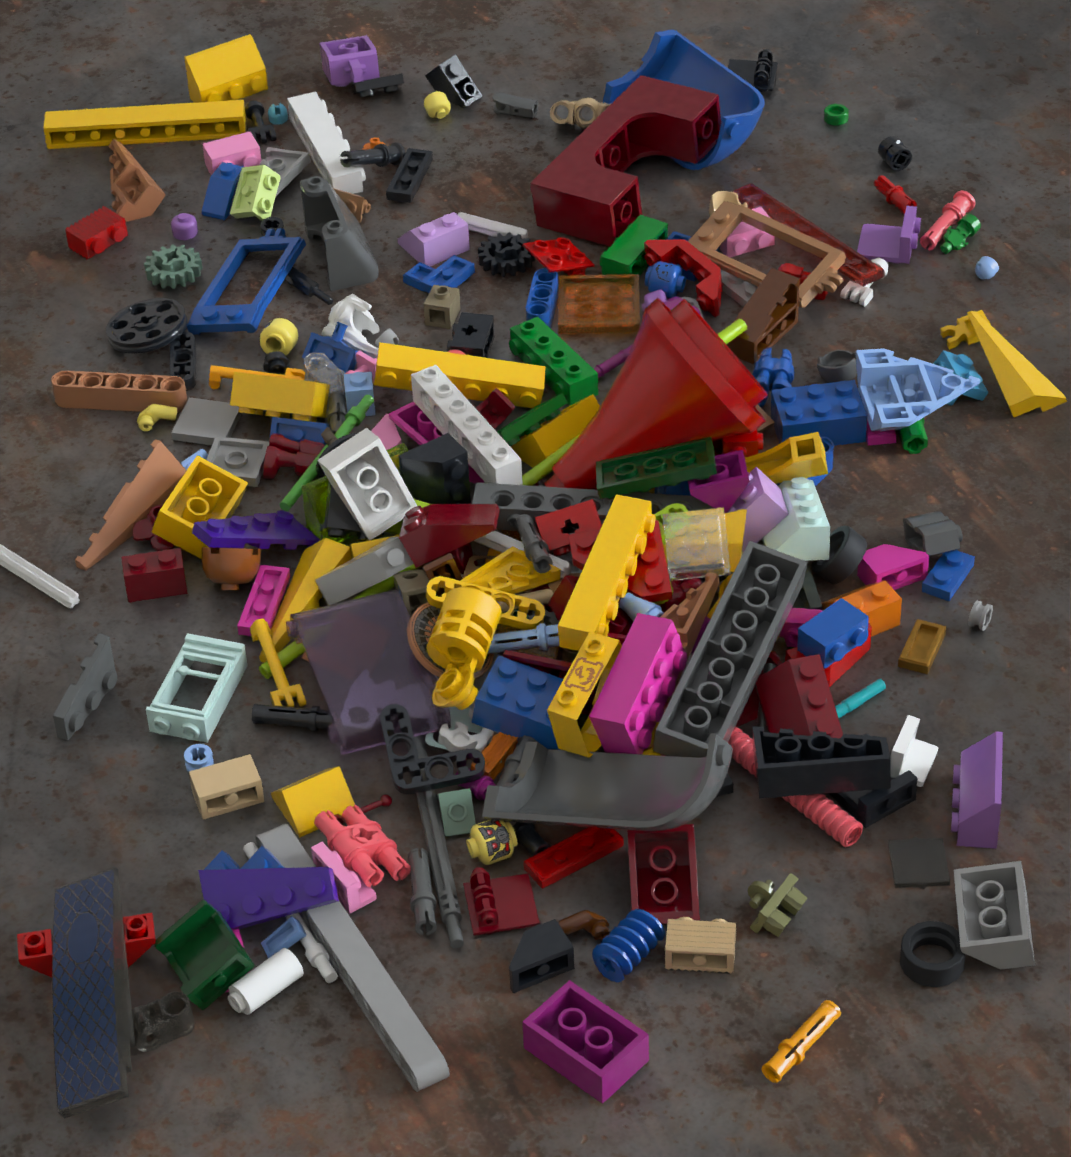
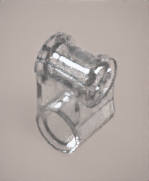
[304,352,345,398]

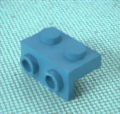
[933,350,989,406]

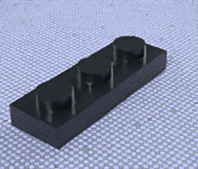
[386,148,433,203]

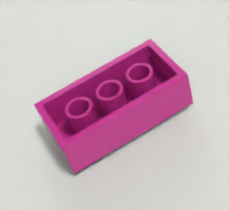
[589,613,687,755]

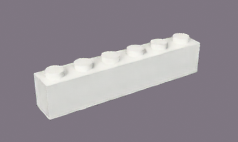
[287,92,366,194]

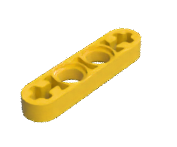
[426,576,545,630]

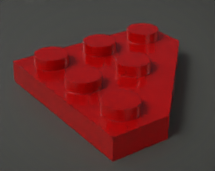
[568,520,673,602]

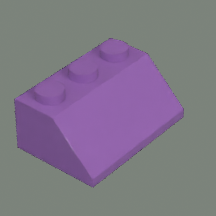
[951,731,1003,849]

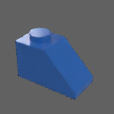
[202,162,243,220]

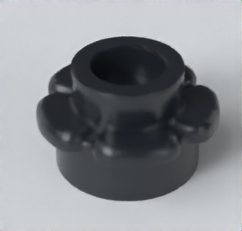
[263,351,290,375]

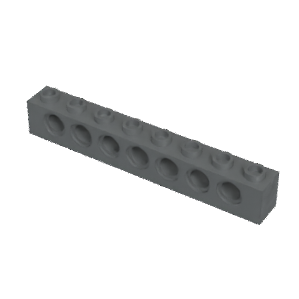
[472,482,712,533]

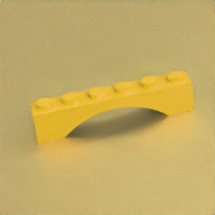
[649,432,828,493]

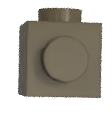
[424,285,461,329]

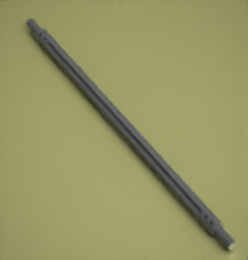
[377,591,464,948]

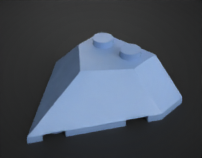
[856,348,980,431]

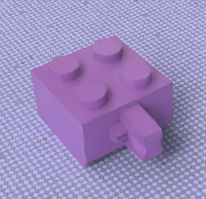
[320,35,380,87]

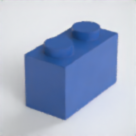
[797,598,869,669]

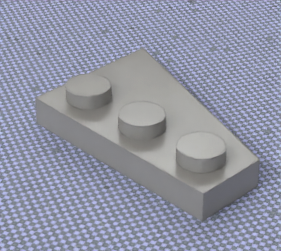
[260,147,311,198]

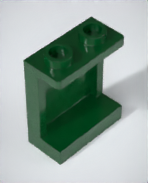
[154,900,255,1010]

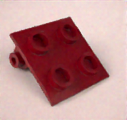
[463,867,540,936]

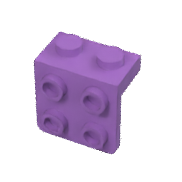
[857,206,921,264]

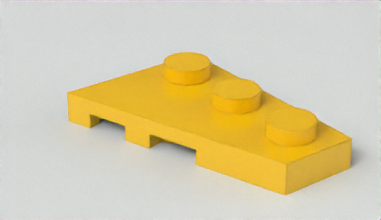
[460,546,561,594]

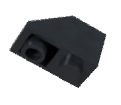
[425,54,483,108]

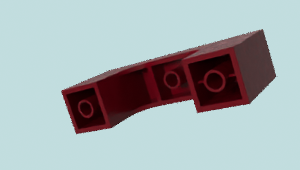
[530,75,721,246]

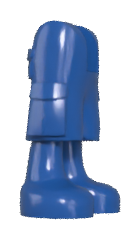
[752,347,795,407]

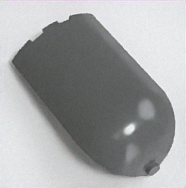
[482,733,733,831]

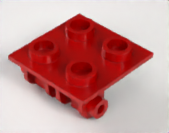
[522,237,595,282]

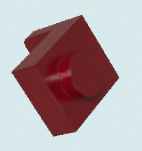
[476,388,515,429]

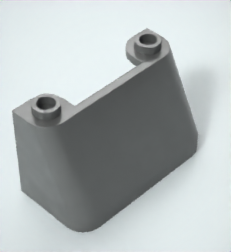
[300,176,379,291]

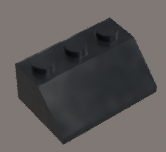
[398,433,471,504]

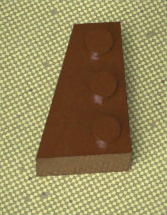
[726,268,800,364]

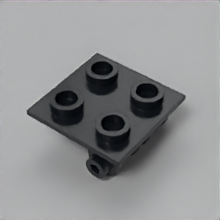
[728,49,778,92]

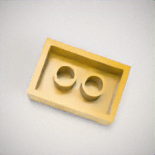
[230,372,330,422]
[151,455,248,559]

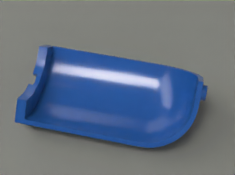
[603,30,765,170]

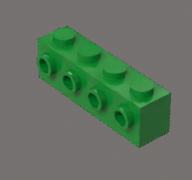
[509,316,598,406]

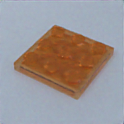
[558,274,640,334]

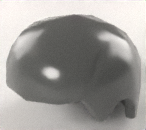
[817,349,857,383]

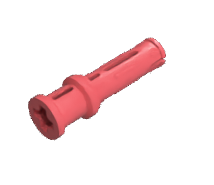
[920,190,976,251]

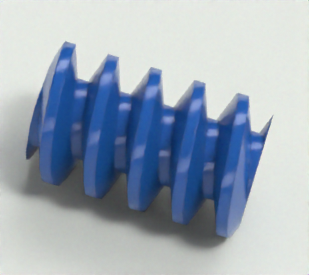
[592,909,666,982]

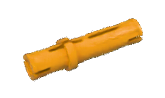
[762,1000,841,1083]

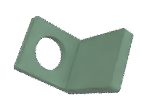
[436,788,476,837]

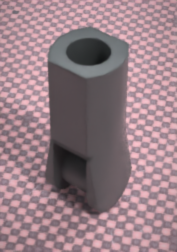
[493,92,538,118]

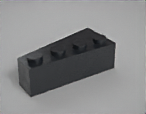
[752,726,891,798]

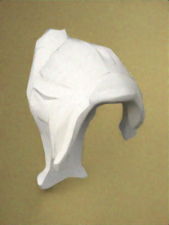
[321,294,380,358]

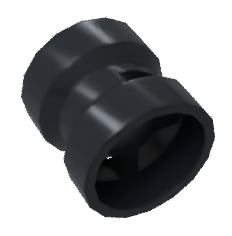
[878,136,912,171]

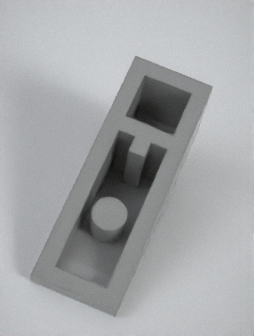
[315,537,414,607]

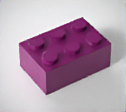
[522,980,649,1104]

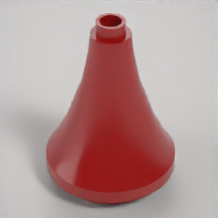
[544,298,768,490]

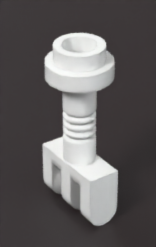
[840,258,888,307]

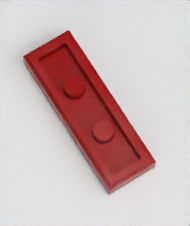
[524,827,624,889]

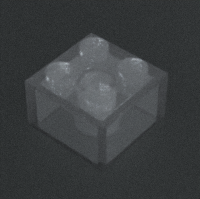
[663,508,731,581]

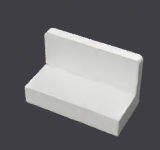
[890,715,938,787]

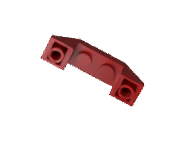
[644,239,722,317]
[17,912,156,980]

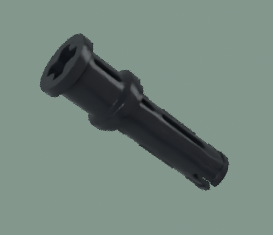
[340,142,405,167]

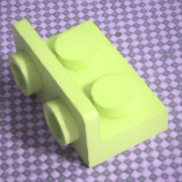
[230,165,280,221]

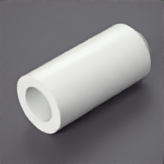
[228,948,303,1015]

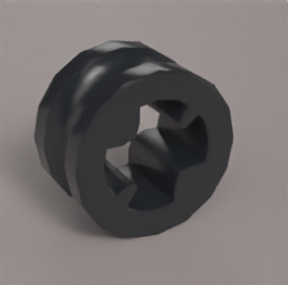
[260,217,284,236]

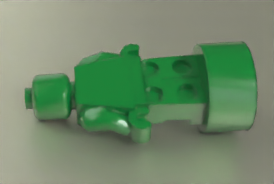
[940,213,981,254]

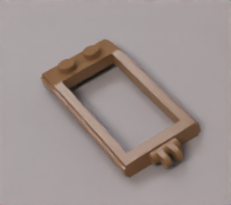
[688,201,846,308]

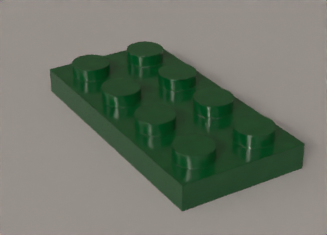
[596,437,717,499]

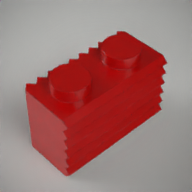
[65,206,128,260]

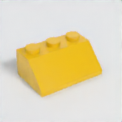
[184,34,268,103]
[511,394,600,468]

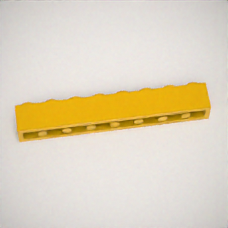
[43,100,246,149]

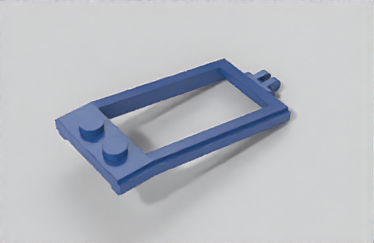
[186,228,306,335]

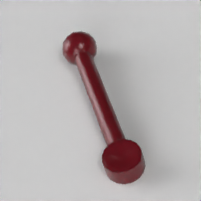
[334,794,392,825]

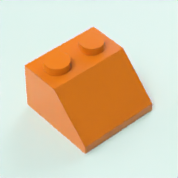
[821,580,902,637]

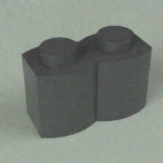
[903,511,963,556]

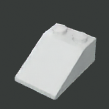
[317,428,417,540]

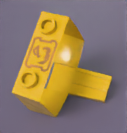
[547,632,659,758]

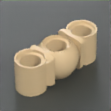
[550,97,612,129]

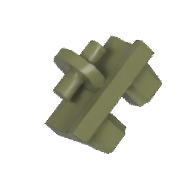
[747,873,808,937]

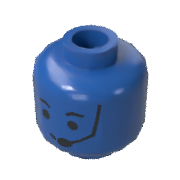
[644,261,686,299]

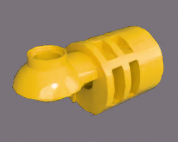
[426,587,502,710]

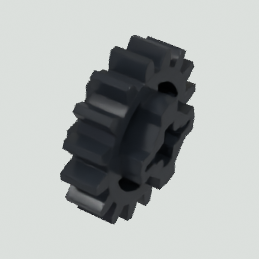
[478,232,535,277]

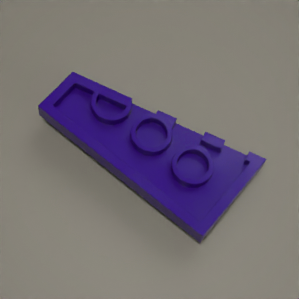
[192,510,320,550]
[198,867,339,930]

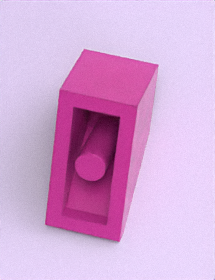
[857,544,929,590]

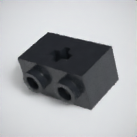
[447,312,494,358]

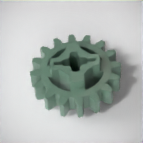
[144,244,203,289]

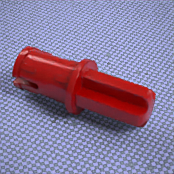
[874,175,917,215]

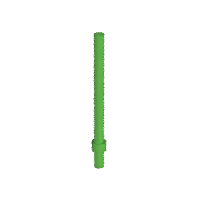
[279,394,374,511]

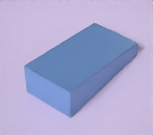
[261,916,307,958]

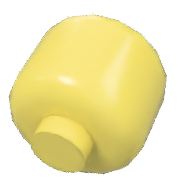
[424,91,451,119]

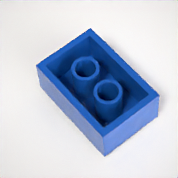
[771,380,867,446]
[471,655,563,750]

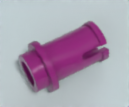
[456,768,496,800]

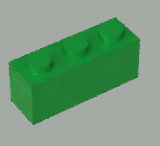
[599,215,668,287]

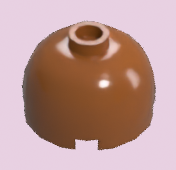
[202,547,261,590]

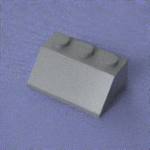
[954,861,1035,970]

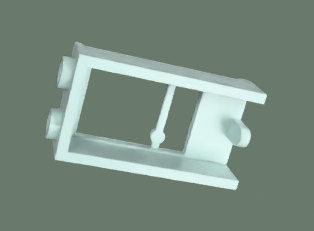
[146,633,248,743]

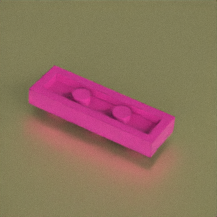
[237,565,291,636]

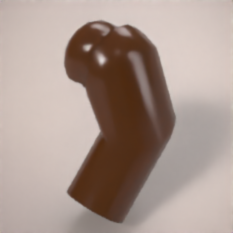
[559,910,610,941]

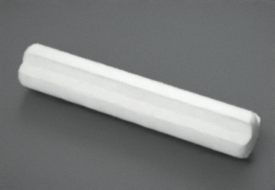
[458,212,528,239]

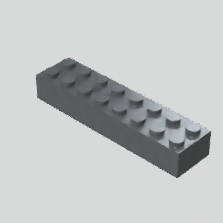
[653,541,808,758]

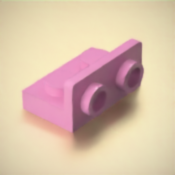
[311,841,376,914]

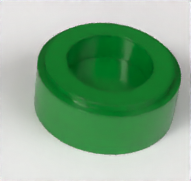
[824,104,849,126]

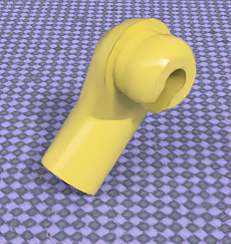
[137,404,177,431]

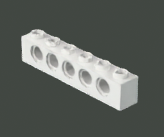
[411,365,523,485]

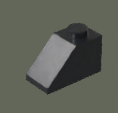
[509,919,575,994]

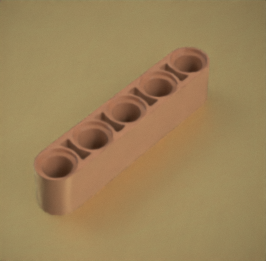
[51,371,187,413]

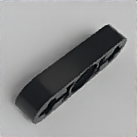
[170,331,196,391]

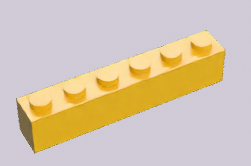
[374,342,546,408]
[558,494,656,651]

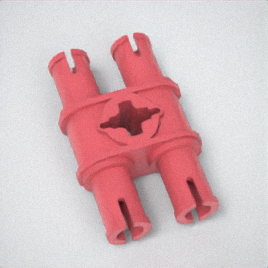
[314,805,411,887]

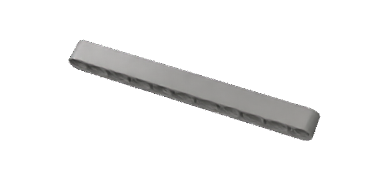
[255,823,450,1092]

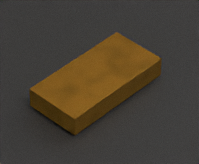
[898,619,946,675]

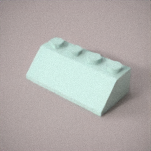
[762,477,830,561]

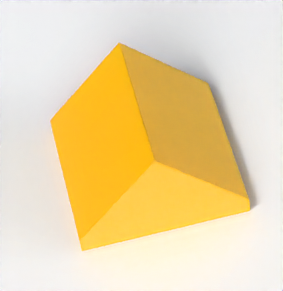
[271,766,355,838]

